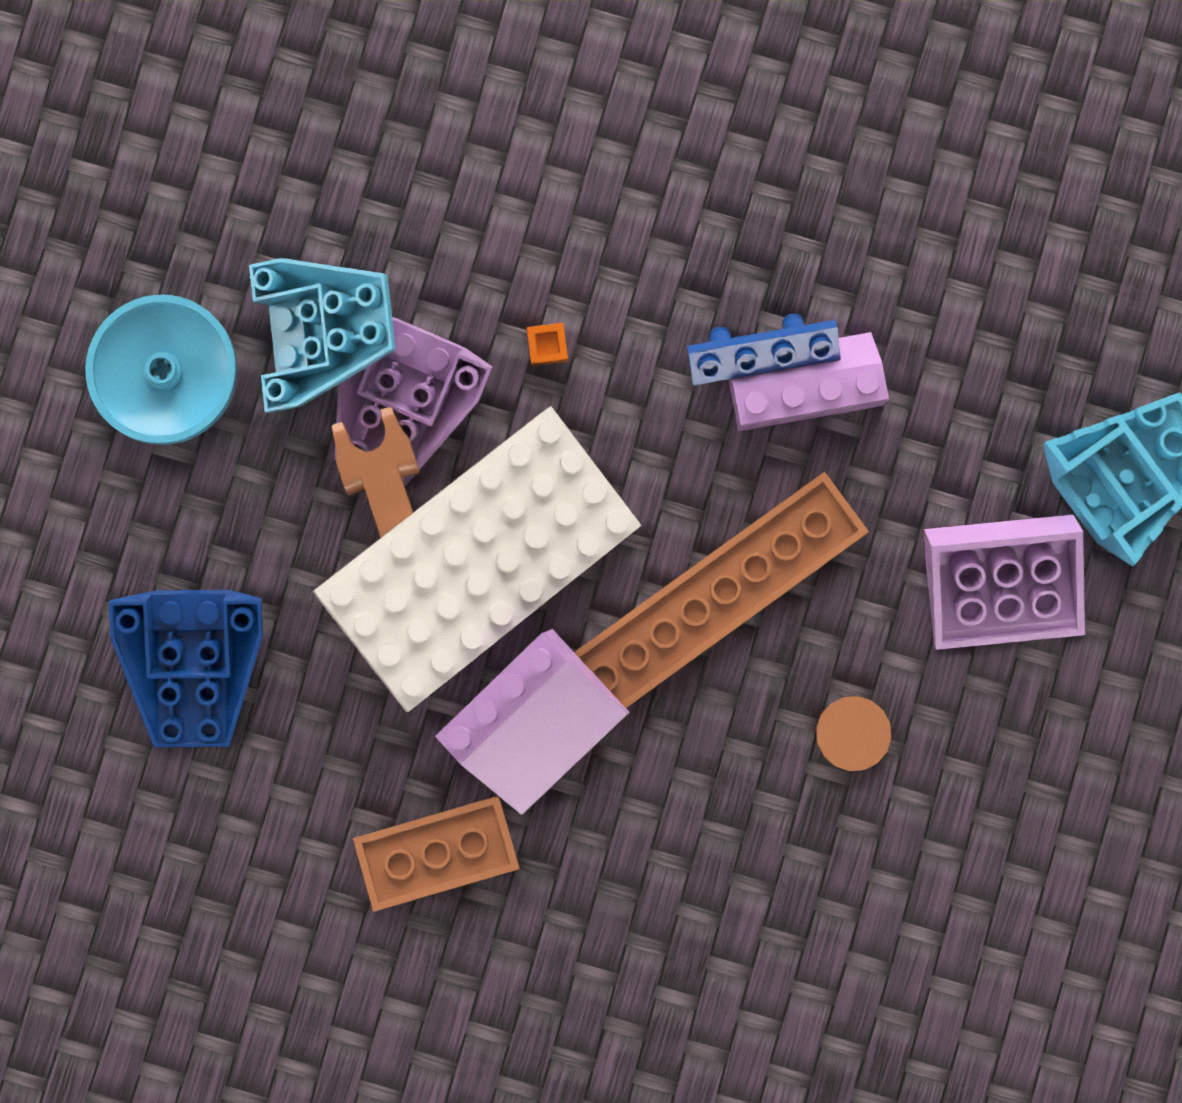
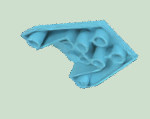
[249,258,396,413]

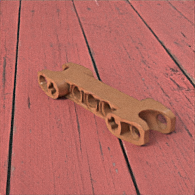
[332,406,420,537]

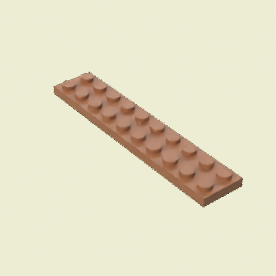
[574,472,869,708]

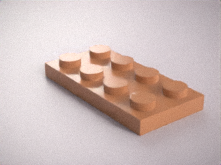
[353,796,520,912]

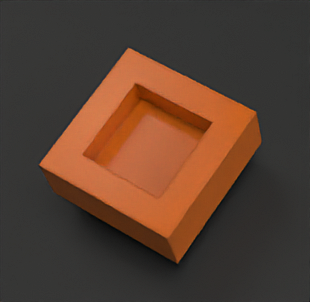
[527,323,568,366]

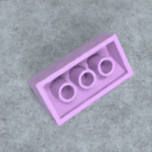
[729,332,889,431]

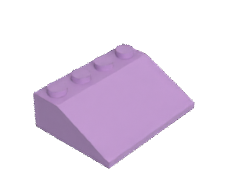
[924,515,1085,650]
[435,629,630,815]

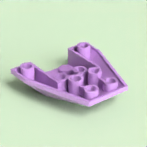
[334,317,493,486]

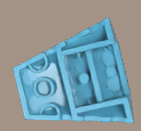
[1043,392,1182,566]

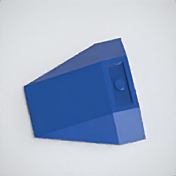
[109,590,263,747]

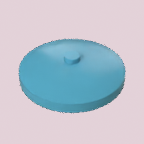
[85,295,237,445]

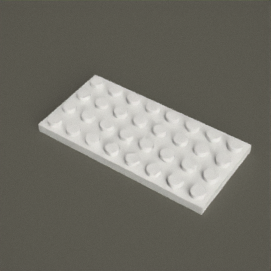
[312,406,641,712]

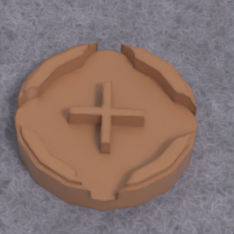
[815,696,891,771]

